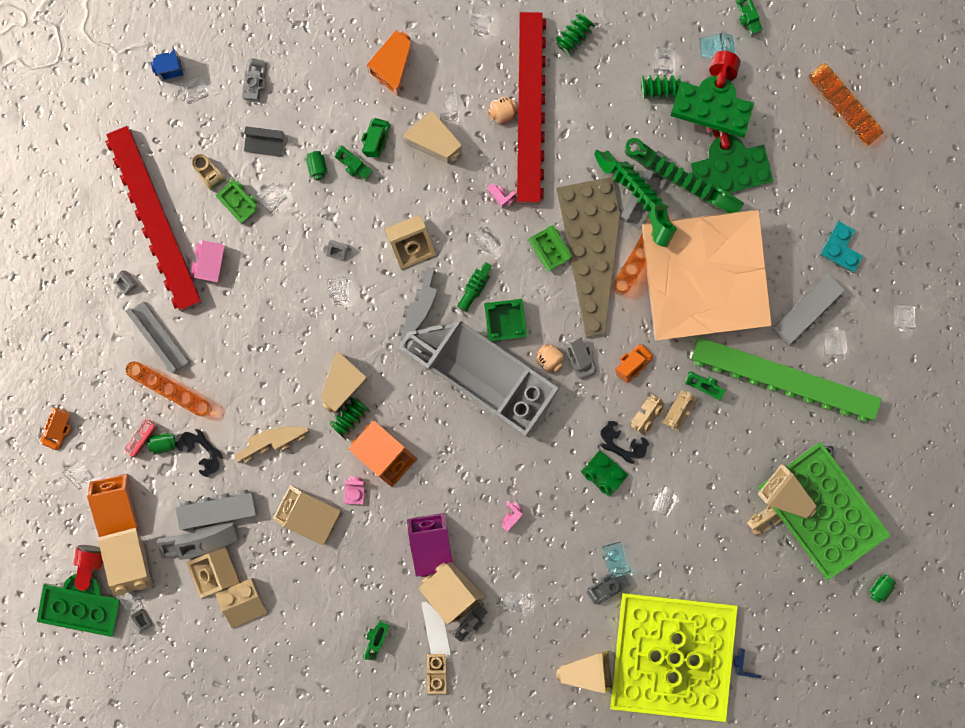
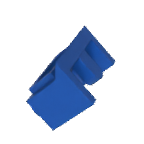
[150,48,184,81]

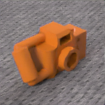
[615,344,653,383]
[40,407,70,450]

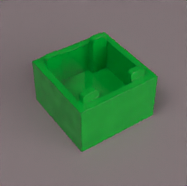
[484,299,527,342]

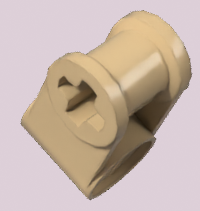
[191,154,225,191]

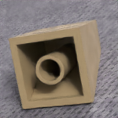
[403,111,462,164]
[321,351,368,413]
[273,485,340,545]
[98,528,152,596]
[418,562,486,625]

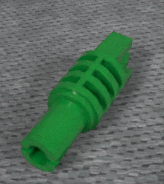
[457,262,492,312]

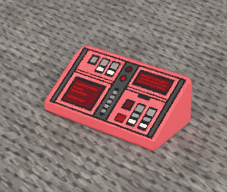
[124,419,157,457]

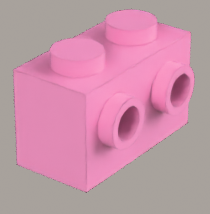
[190,240,225,282]

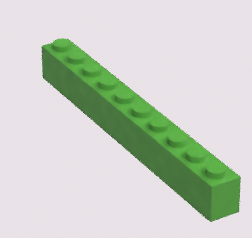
[690,337,882,423]

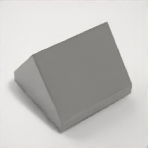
[326,240,349,261]
[113,270,138,296]
[128,609,152,634]

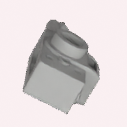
[242,58,266,101]
[564,337,597,379]

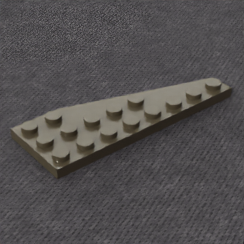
[556,177,620,337]

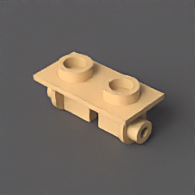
[662,390,698,432]
[631,395,665,435]
[746,505,782,536]

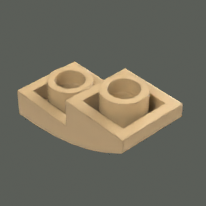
[426,654,447,695]

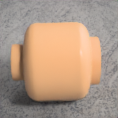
[488,96,517,124]
[536,344,565,373]

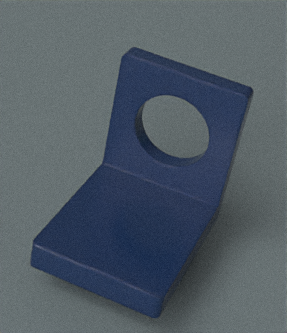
[734,648,761,678]

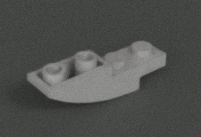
[398,267,437,341]
[157,523,238,560]

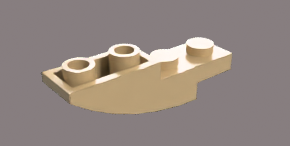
[233,426,310,464]

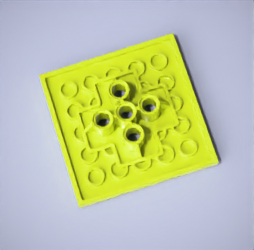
[610,593,738,722]

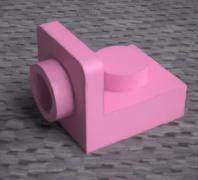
[487,183,516,208]
[344,477,365,505]
[502,502,523,532]

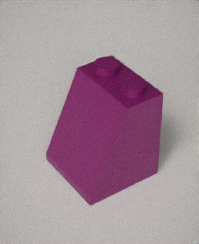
[407,513,453,577]

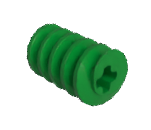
[555,13,596,56]
[641,75,681,99]
[329,397,371,439]

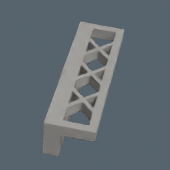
[620,150,676,230]
[125,301,190,374]

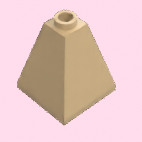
[758,464,817,518]
[556,650,612,693]

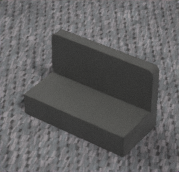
[244,126,285,156]

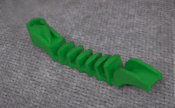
[624,138,744,213]
[594,150,677,247]

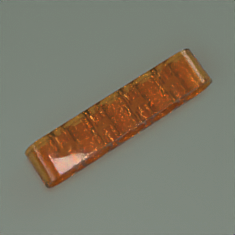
[808,63,884,146]
[613,215,669,295]
[126,361,212,417]

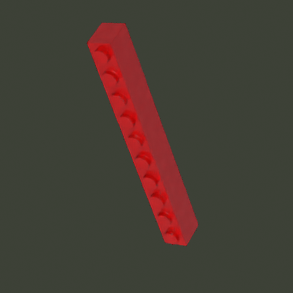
[517,12,546,204]
[105,126,202,312]

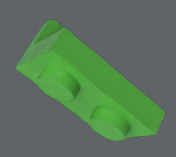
[215,179,258,224]
[528,225,572,272]

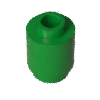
[305,151,328,180]
[147,432,176,455]
[869,574,896,603]

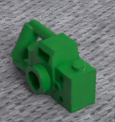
[736,0,763,36]
[361,118,390,158]
[334,145,373,181]
[685,371,726,401]
[363,619,390,661]

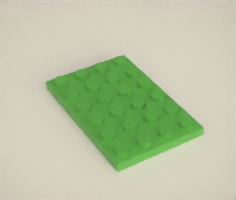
[758,441,891,581]

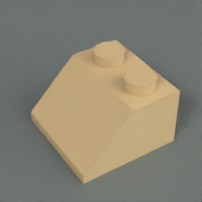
[385,215,436,270]
[186,547,239,598]
[215,578,268,628]

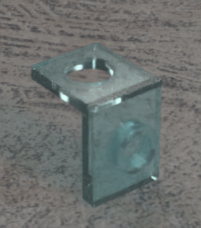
[699,33,735,58]
[602,541,631,578]

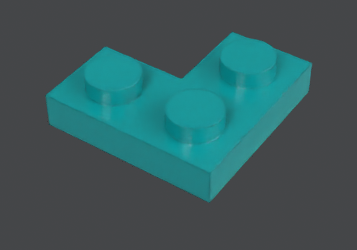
[820,221,863,273]

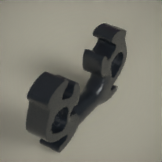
[600,421,649,464]
[176,429,223,477]

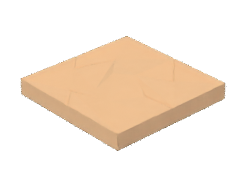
[642,210,771,340]

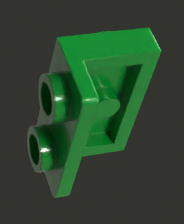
[581,450,629,497]

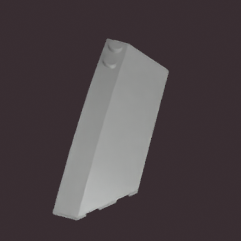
[398,321,559,438]

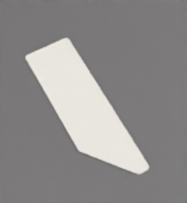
[422,602,452,663]

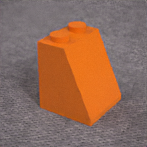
[367,30,412,96]
[348,420,417,487]
[87,474,138,537]

